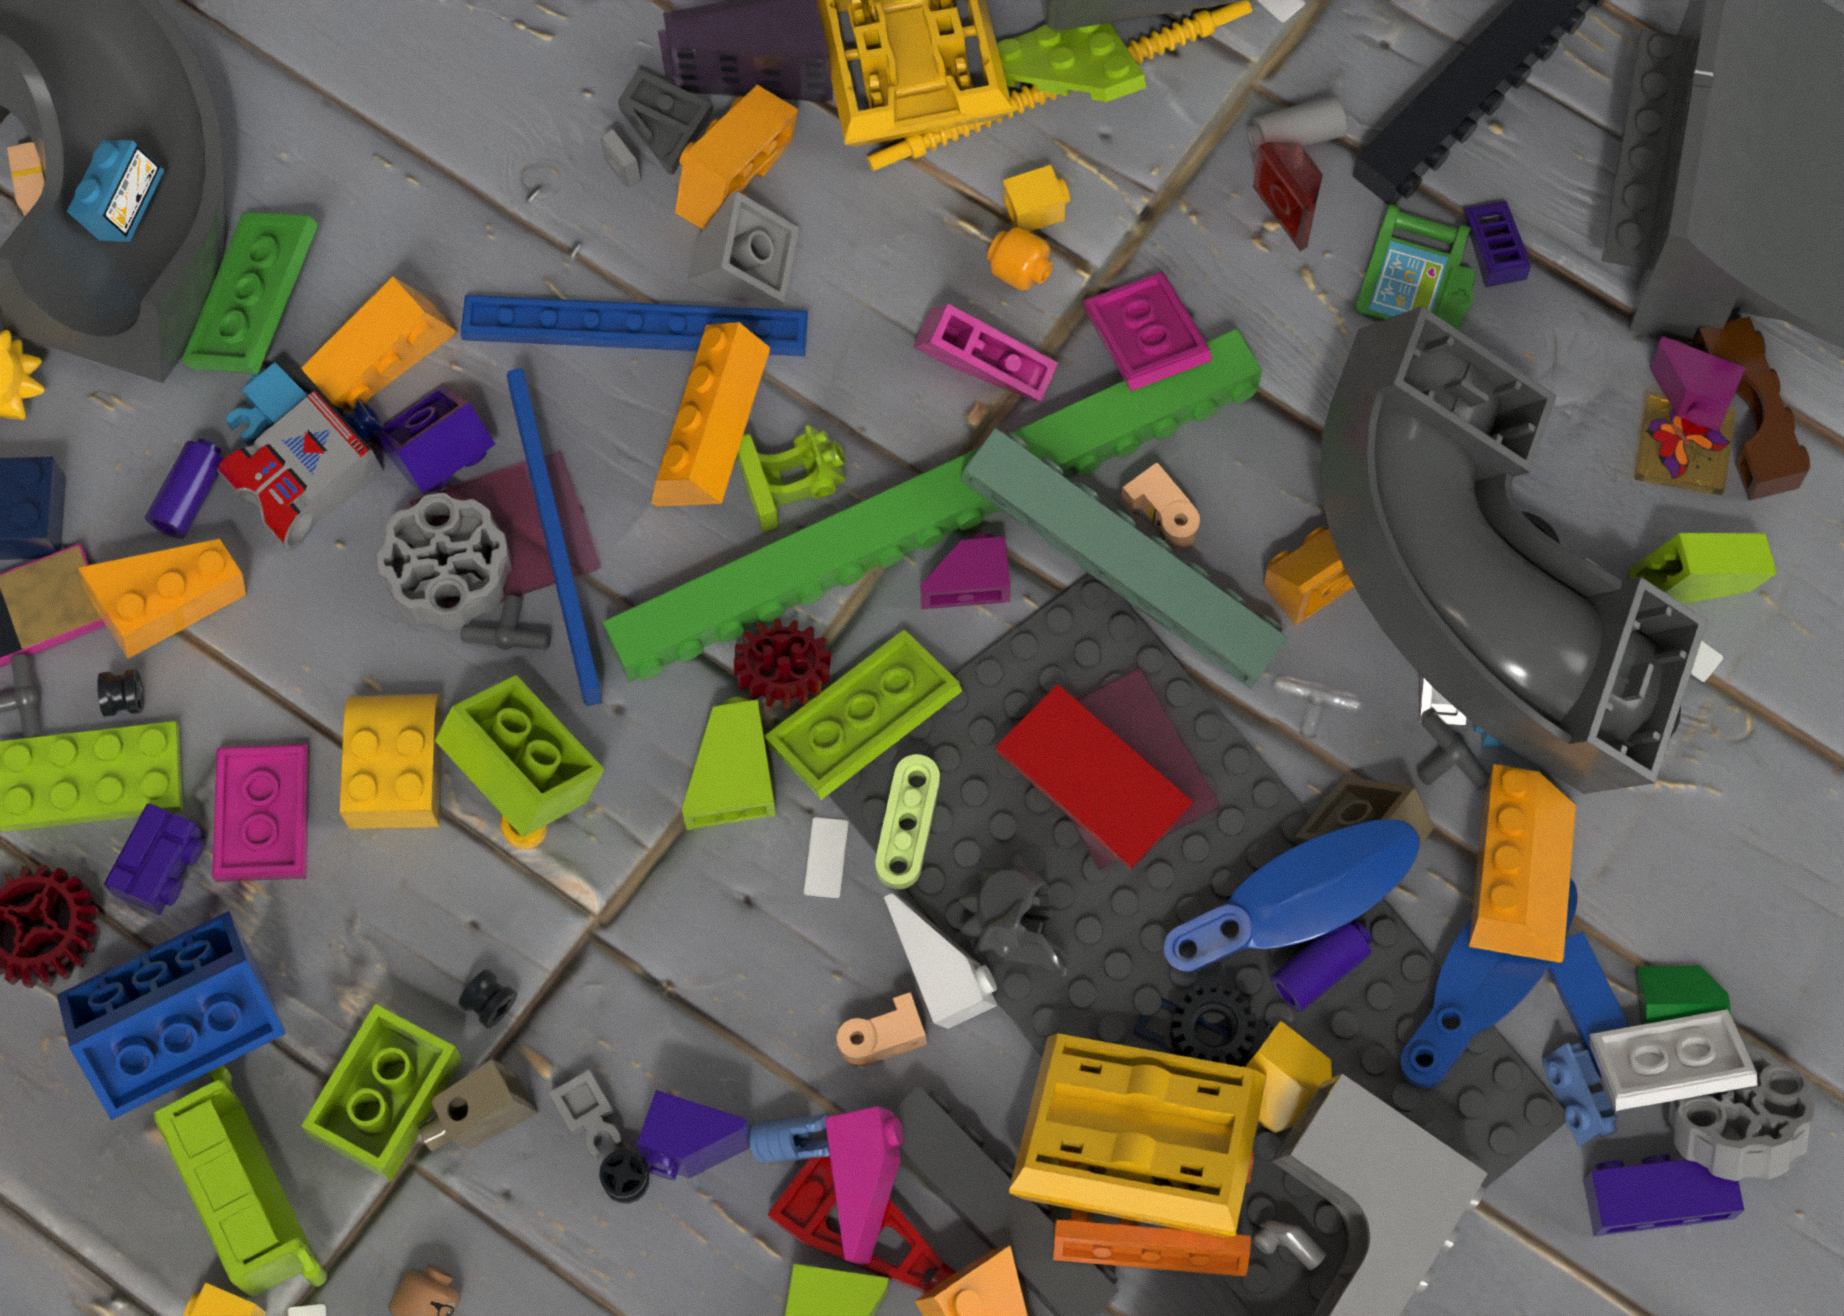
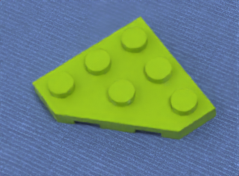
[997,23,1147,102]

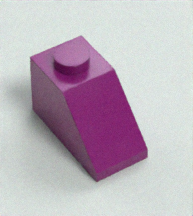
[1650,336,1745,432]
[920,533,1010,609]

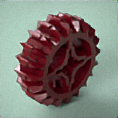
[0,864,100,989]

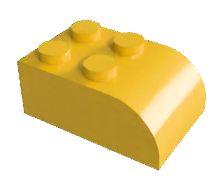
[340,693,444,829]

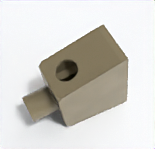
[418,1059,538,1152]

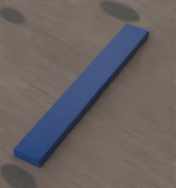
[460,295,808,356]
[506,368,602,706]

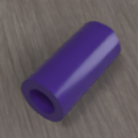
[144,438,223,539]
[1270,920,1372,1013]

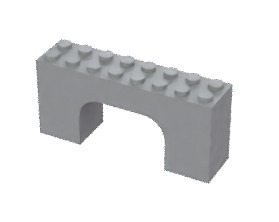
[1271,1074,1488,1316]

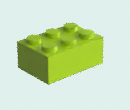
[435,675,605,837]
[301,1004,463,1182]

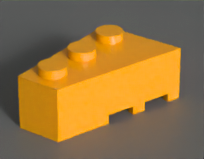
[675,85,799,230]
[301,276,458,413]
[78,539,246,659]
[914,1245,1028,1316]

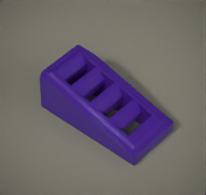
[1464,201,1531,287]

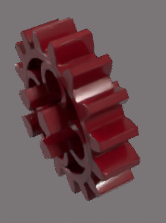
[733,619,831,708]

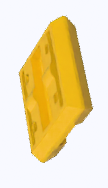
[814,0,1013,147]
[1009,1033,1267,1238]

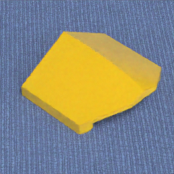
[1245,1020,1332,1134]

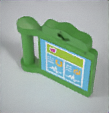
[1356,203,1475,330]

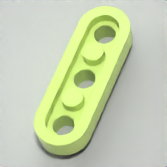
[875,754,940,889]

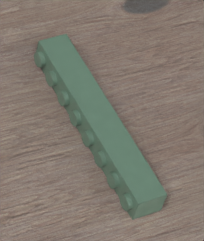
[961,428,1288,689]

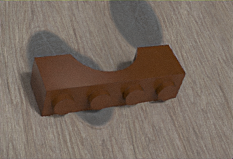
[1692,316,1810,501]

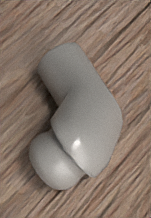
[1253,1220,1326,1270]

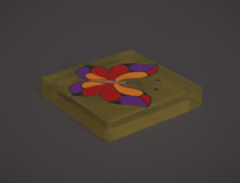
[1634,395,1736,496]

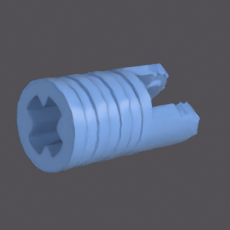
[750,1113,830,1163]

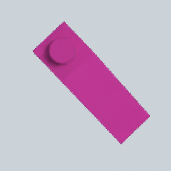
[913,303,1059,402]
[825,1106,904,1265]

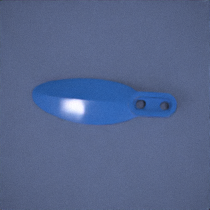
[1164,820,1420,973]
[1401,878,1578,1089]

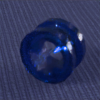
[342,398,385,442]

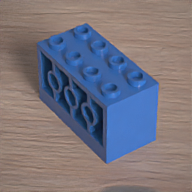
[57,911,286,1120]

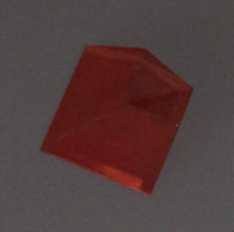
[1253,142,1323,251]

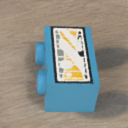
[67,140,164,242]

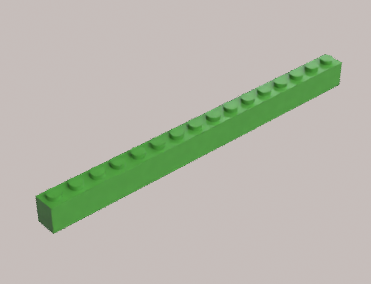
[602,328,1262,682]

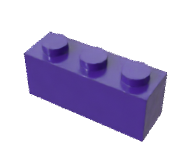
[1583,1154,1744,1237]

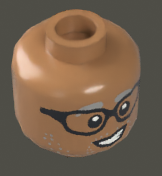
[388,1264,460,1316]

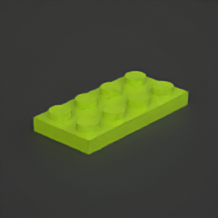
[764,629,962,800]
[0,721,183,833]

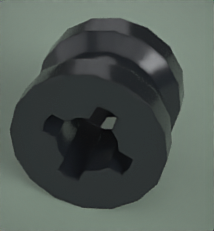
[97,669,144,717]
[458,969,517,1029]
[599,1150,650,1204]

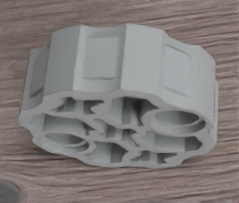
[376,493,512,630]
[1668,1046,1815,1181]

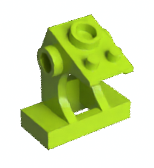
[737,425,847,533]

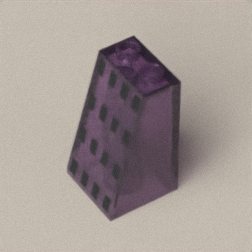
[658,0,833,102]

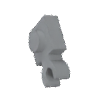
[549,1069,623,1160]

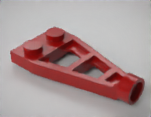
[767,1139,957,1295]

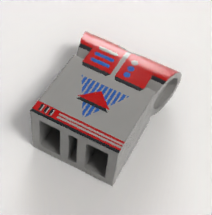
[217,389,383,551]

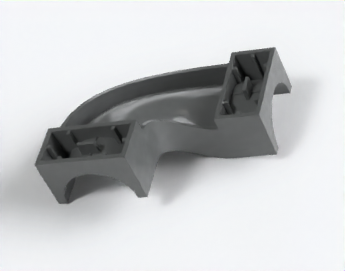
[0,0,226,383]
[1319,306,1708,794]

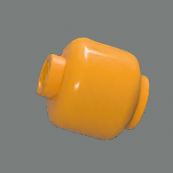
[987,227,1054,291]

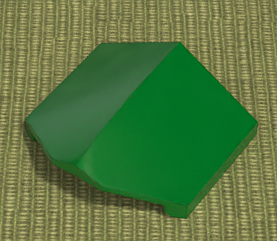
[1636,965,1731,1025]

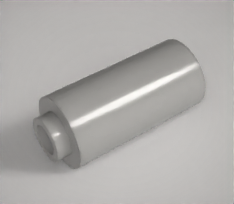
[1247,95,1347,158]

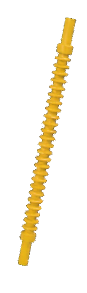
[866,0,1252,172]

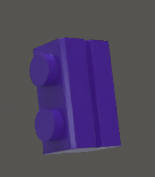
[104,803,204,915]

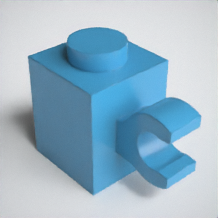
[226,362,308,445]

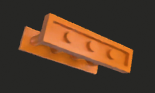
[1053,1147,1254,1277]

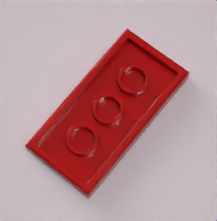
[996,684,1193,871]

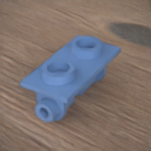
[1541,1043,1618,1147]

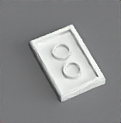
[1590,1009,1757,1111]

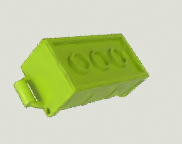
[153,1065,327,1298]

